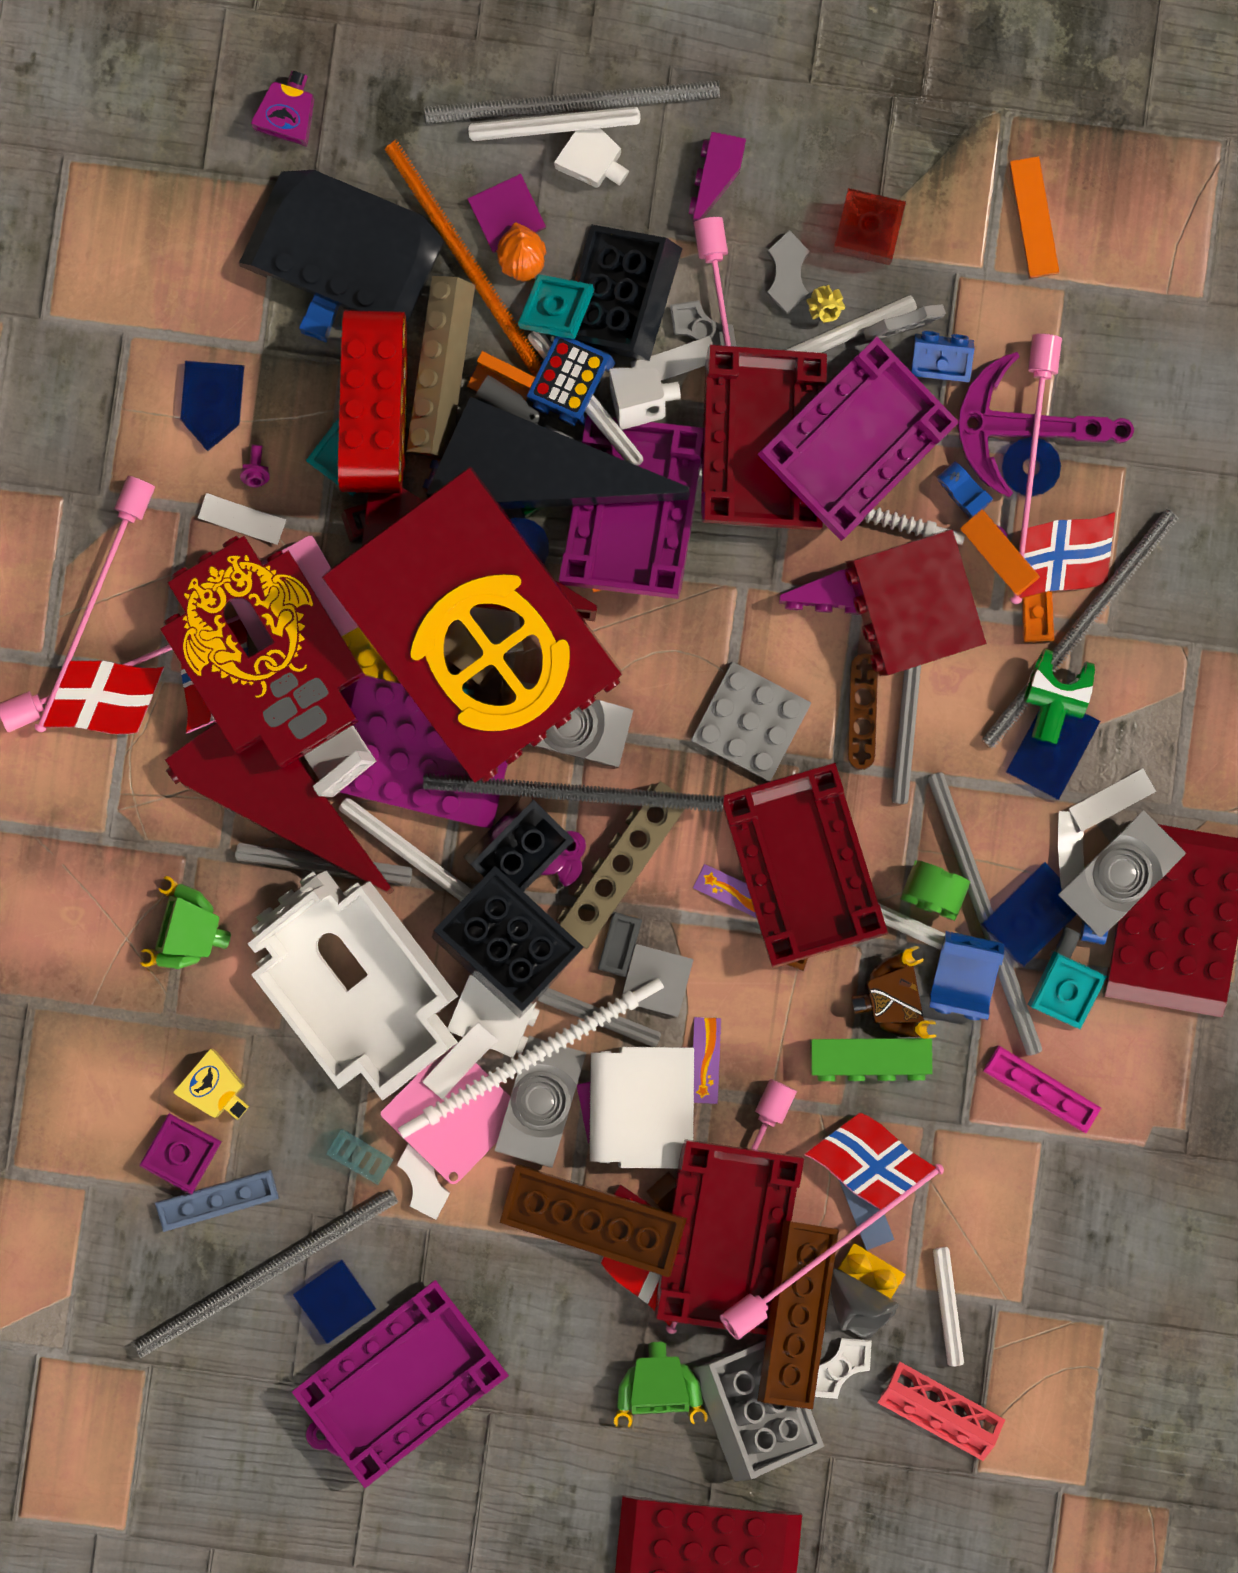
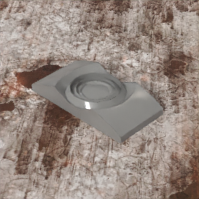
[513,681,633,768]
[1058,810,1186,937]
[495,1036,586,1168]

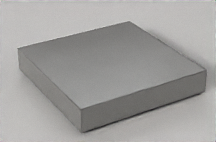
[621,944,694,1017]

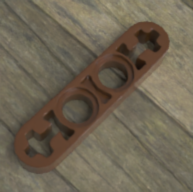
[848,653,878,770]

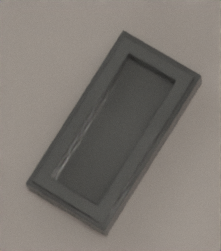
[598,912,642,977]

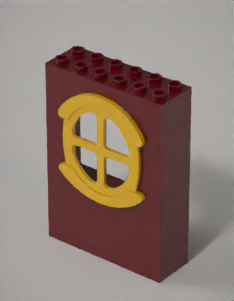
[322,466,622,783]

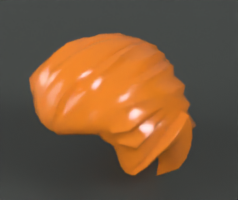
[496,223,546,282]

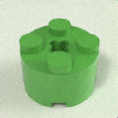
[900,860,971,921]

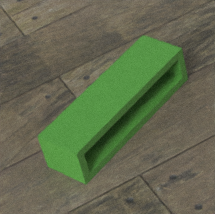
[810,1038,932,1081]

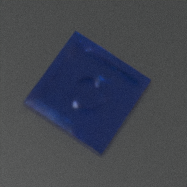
[293,1259,377,1344]

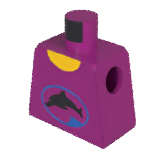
[251,71,314,147]

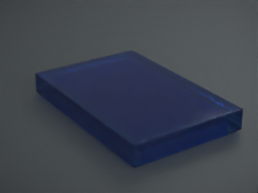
[1005,708,1101,800]
[981,862,1077,967]

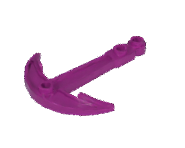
[958,352,1134,497]

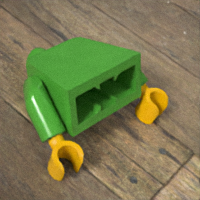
[140,876,231,969]
[614,1342,708,1428]

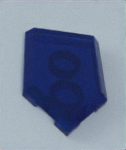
[180,361,245,451]

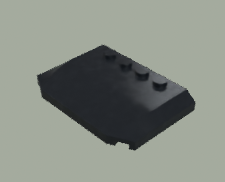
[239,170,444,326]

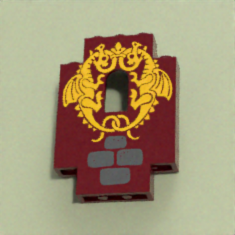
[160,536,366,769]

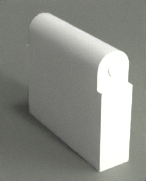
[590,1047,694,1168]

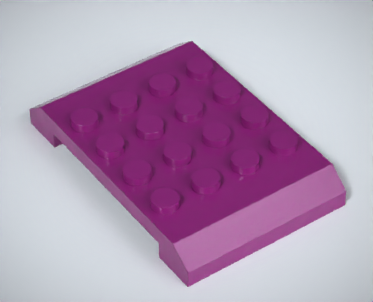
[757,337,959,541]
[559,415,703,599]
[319,674,508,828]
[291,1280,509,1488]

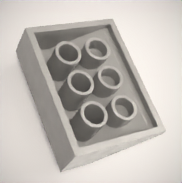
[692,1339,824,1482]

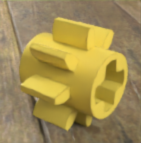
[807,285,845,323]

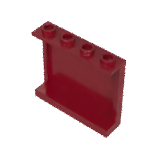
[845,529,987,676]

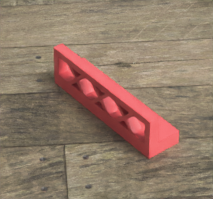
[878,1362,1005,1461]

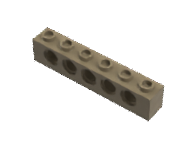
[556,781,686,949]

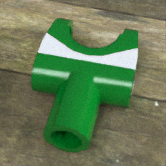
[1024,649,1095,744]

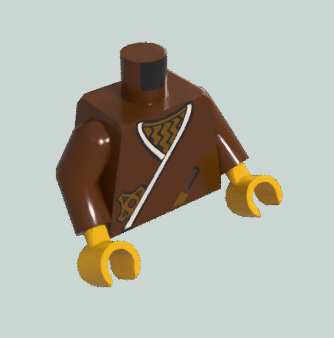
[851,946,936,1039]

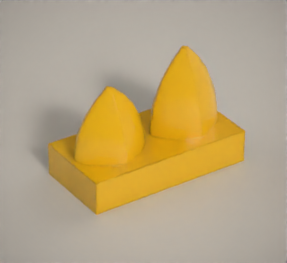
[838,1242,906,1298]

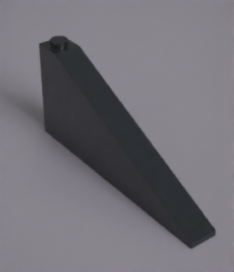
[426,397,690,509]

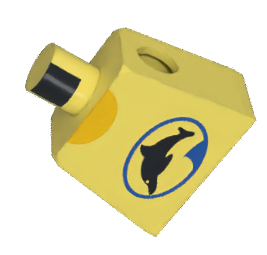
[173,1049,249,1120]

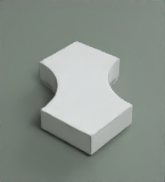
[397,1143,450,1220]
[815,1338,872,1399]

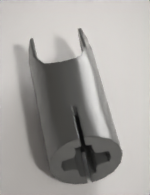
[475,375,540,424]

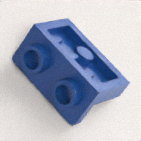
[911,331,975,382]

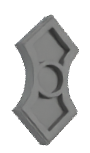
[767,230,810,314]
[670,300,736,347]
[863,304,946,340]

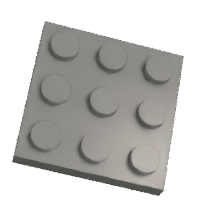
[691,661,811,782]

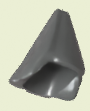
[830,1269,899,1339]

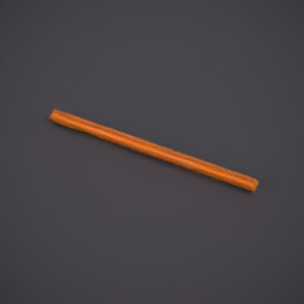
[385,140,542,378]

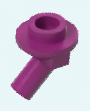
[240,444,270,487]

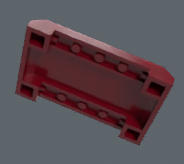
[701,345,827,531]
[723,763,888,968]
[1103,824,1238,1017]
[655,1139,804,1335]
[615,1495,802,1573]

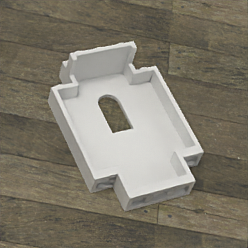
[248,871,458,1101]

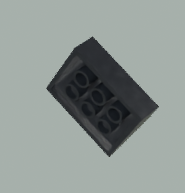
[575,224,683,361]
[432,866,584,1018]

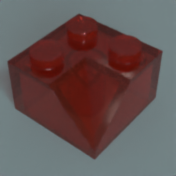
[833,188,906,266]

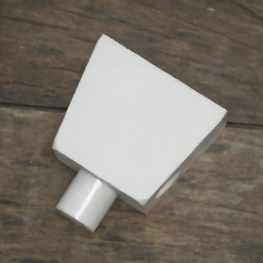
[554,128,629,188]
[609,368,681,430]

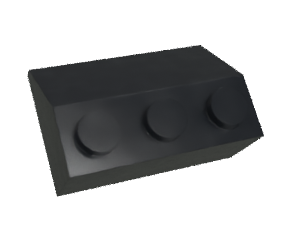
[463,795,574,892]

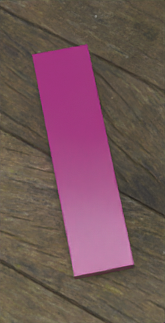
[983,1045,1101,1133]

